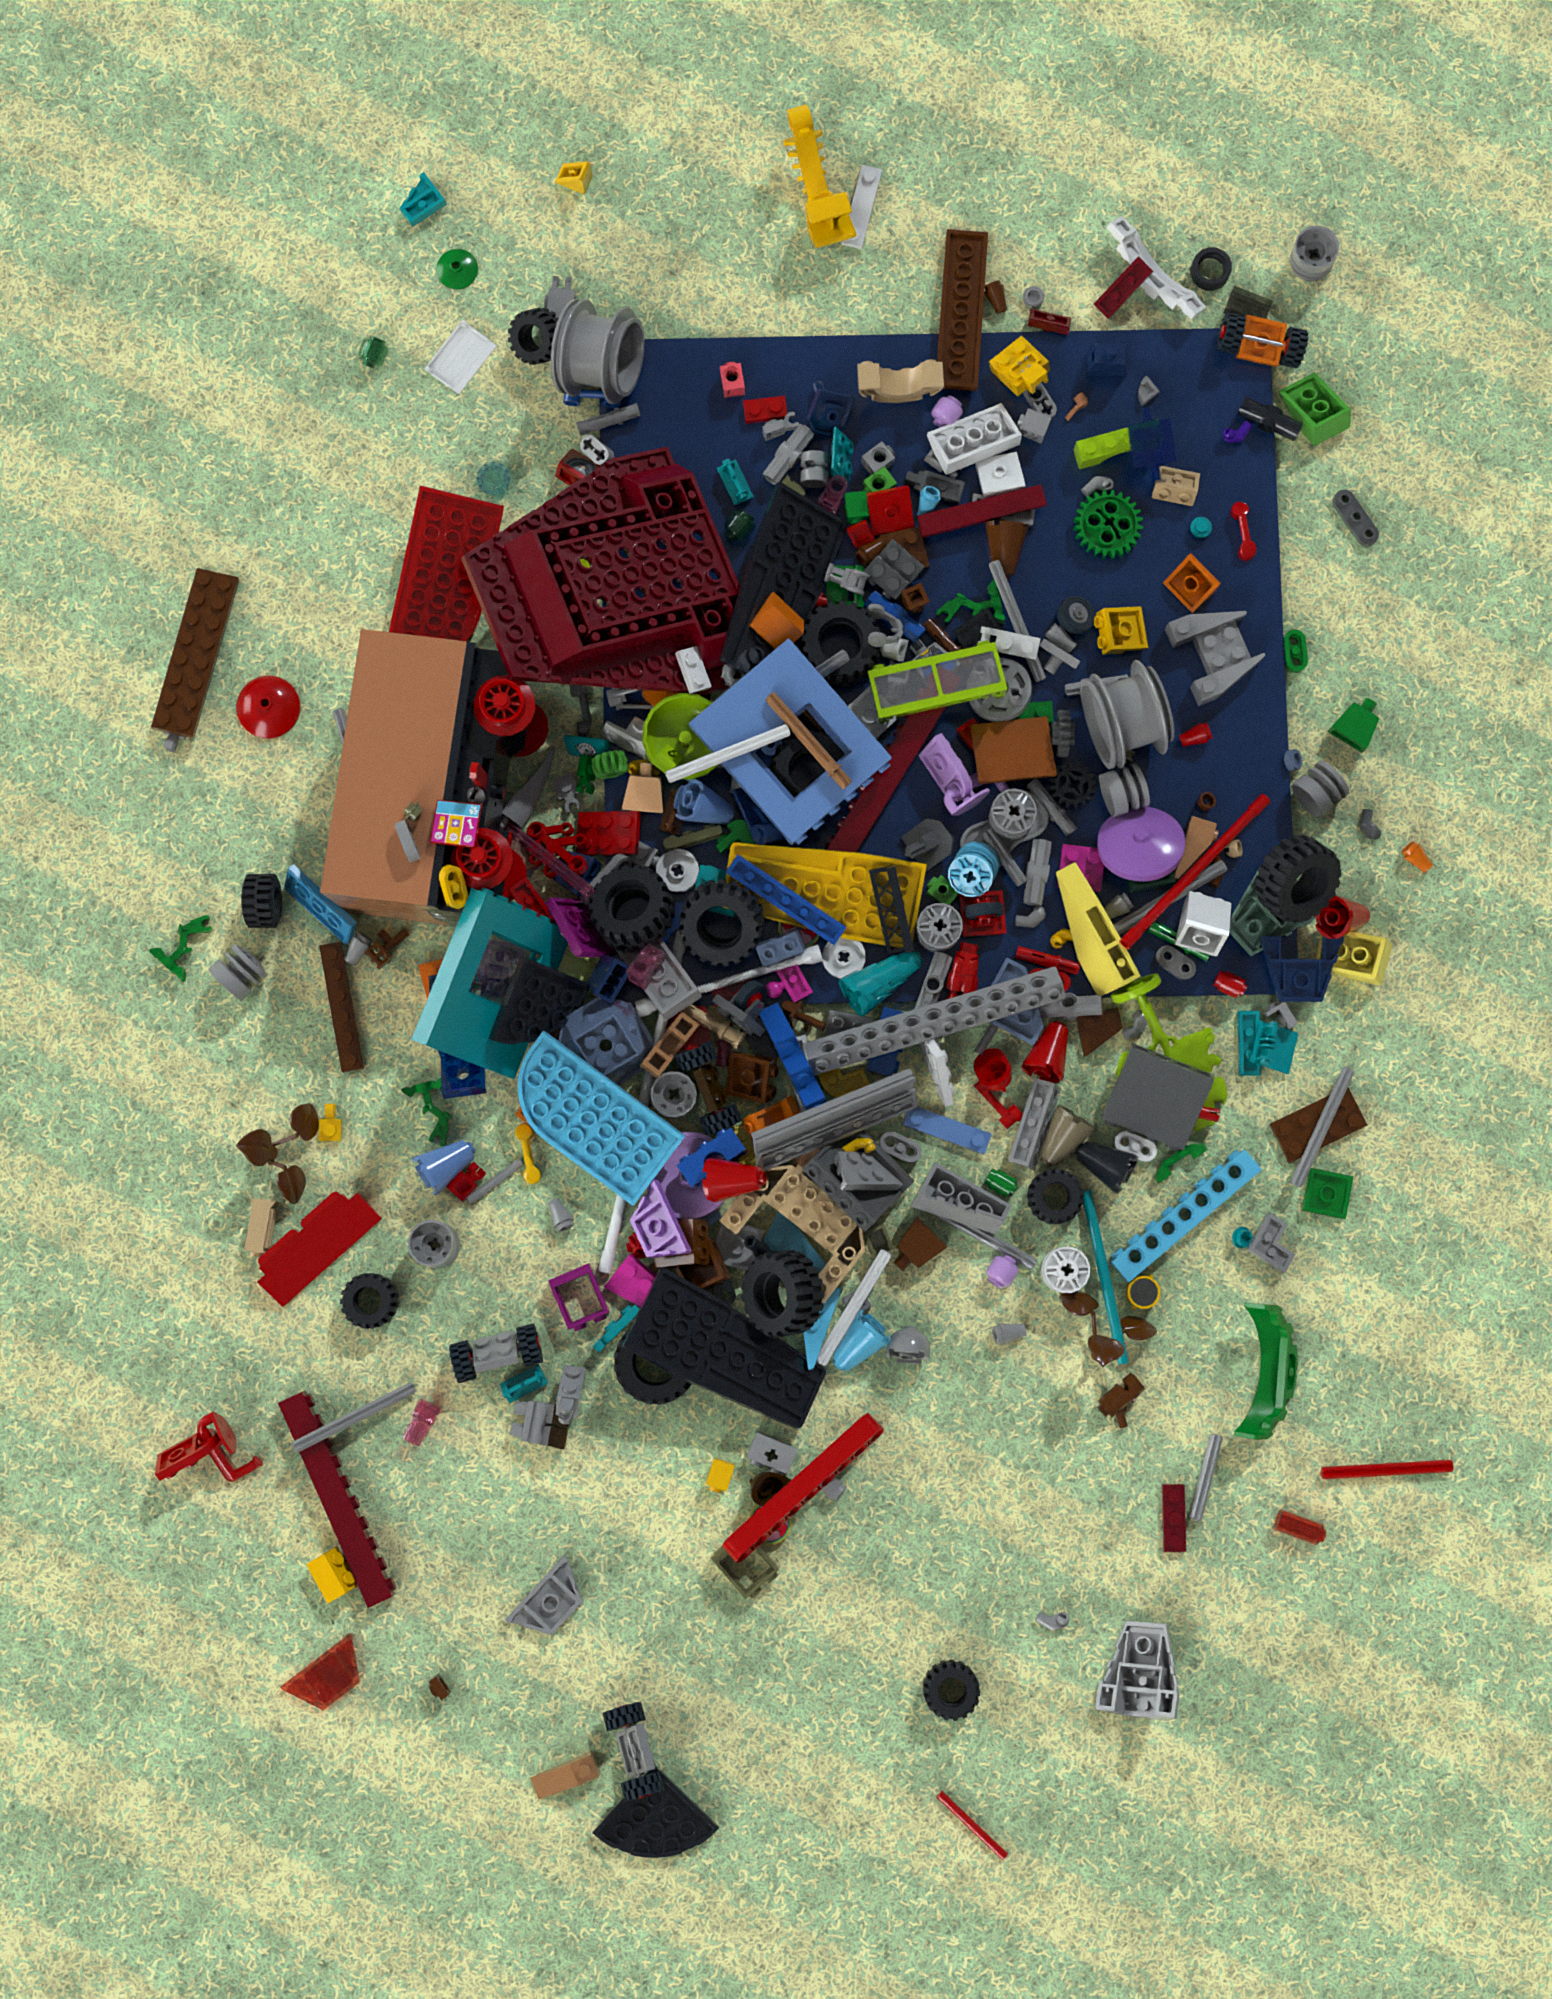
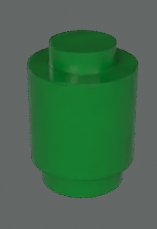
[984,1168,1018,1198]

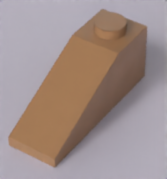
[1171,816,1218,882]
[530,1750,601,1799]

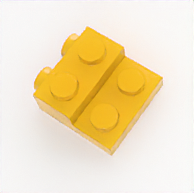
[1094,607,1148,654]

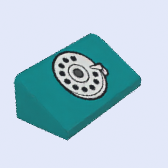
[564,735,611,758]

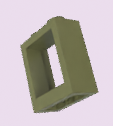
[711,1545,779,1599]

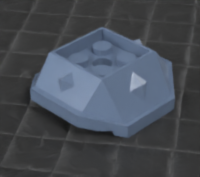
[558,996,654,1086]

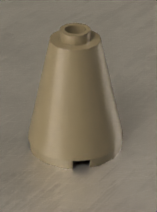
[1039,1104,1095,1167]

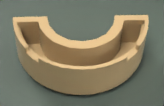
[857,359,944,403]

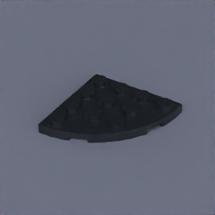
[488,956,590,1044]
[592,1764,719,1858]

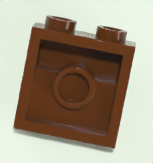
[726,1051,780,1104]

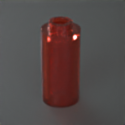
[1273,1509,1326,1545]

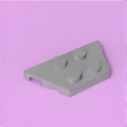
[834,1151,903,1190]
[505,1555,583,1635]

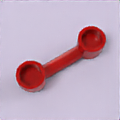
[1230,502,1257,561]

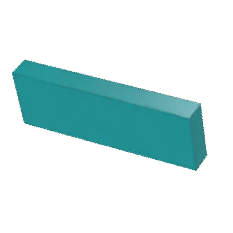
[1237,1011,1261,1076]

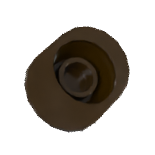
[749,1472,791,1506]

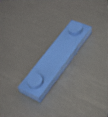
[902,1107,992,1155]

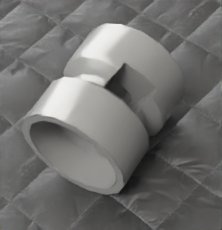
[800,450,828,488]

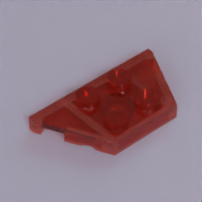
[280,1633,360,1710]

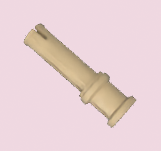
[683,1005,746,1050]

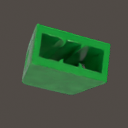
[1327,698,1379,753]

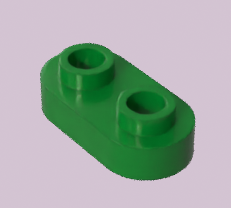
[1284,629,1308,673]

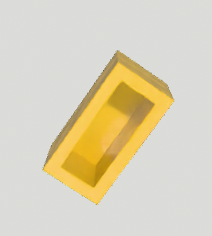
[306,1546,358,1603]

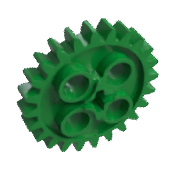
[1073,490,1143,559]

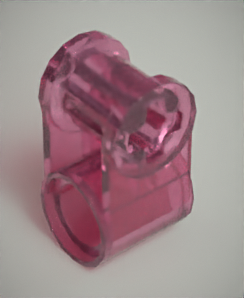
[816,475,847,515]

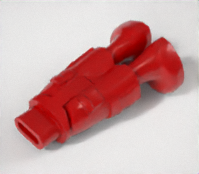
[945,942,979,1000]

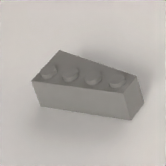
[910,1162,1012,1234]

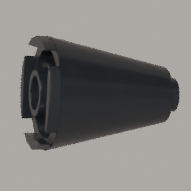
[1075,1141,1139,1194]

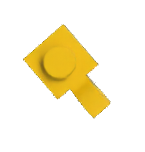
[319,1104,342,1141]

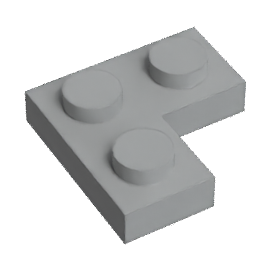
[1246,1213,1295,1274]

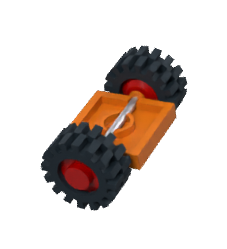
[1216,312,1309,369]

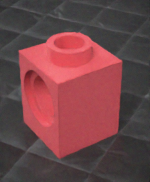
[720,362,745,398]

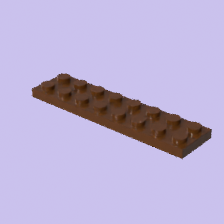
[937,229,988,391]
[151,568,239,739]

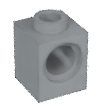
[1017,408,1052,444]
[861,442,895,475]

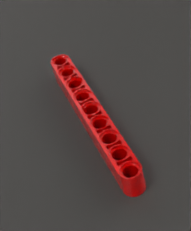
[722,1413,884,1563]

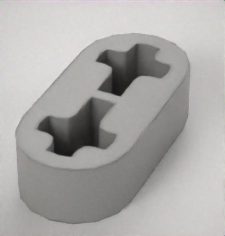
[580,435,614,466]
[394,819,421,863]

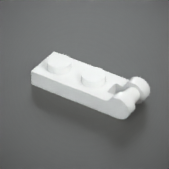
[978,626,1041,660]

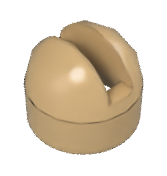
[1226,840,1243,858]

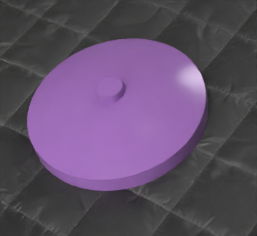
[1097,806,1185,881]

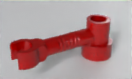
[974,1081,1023,1130]

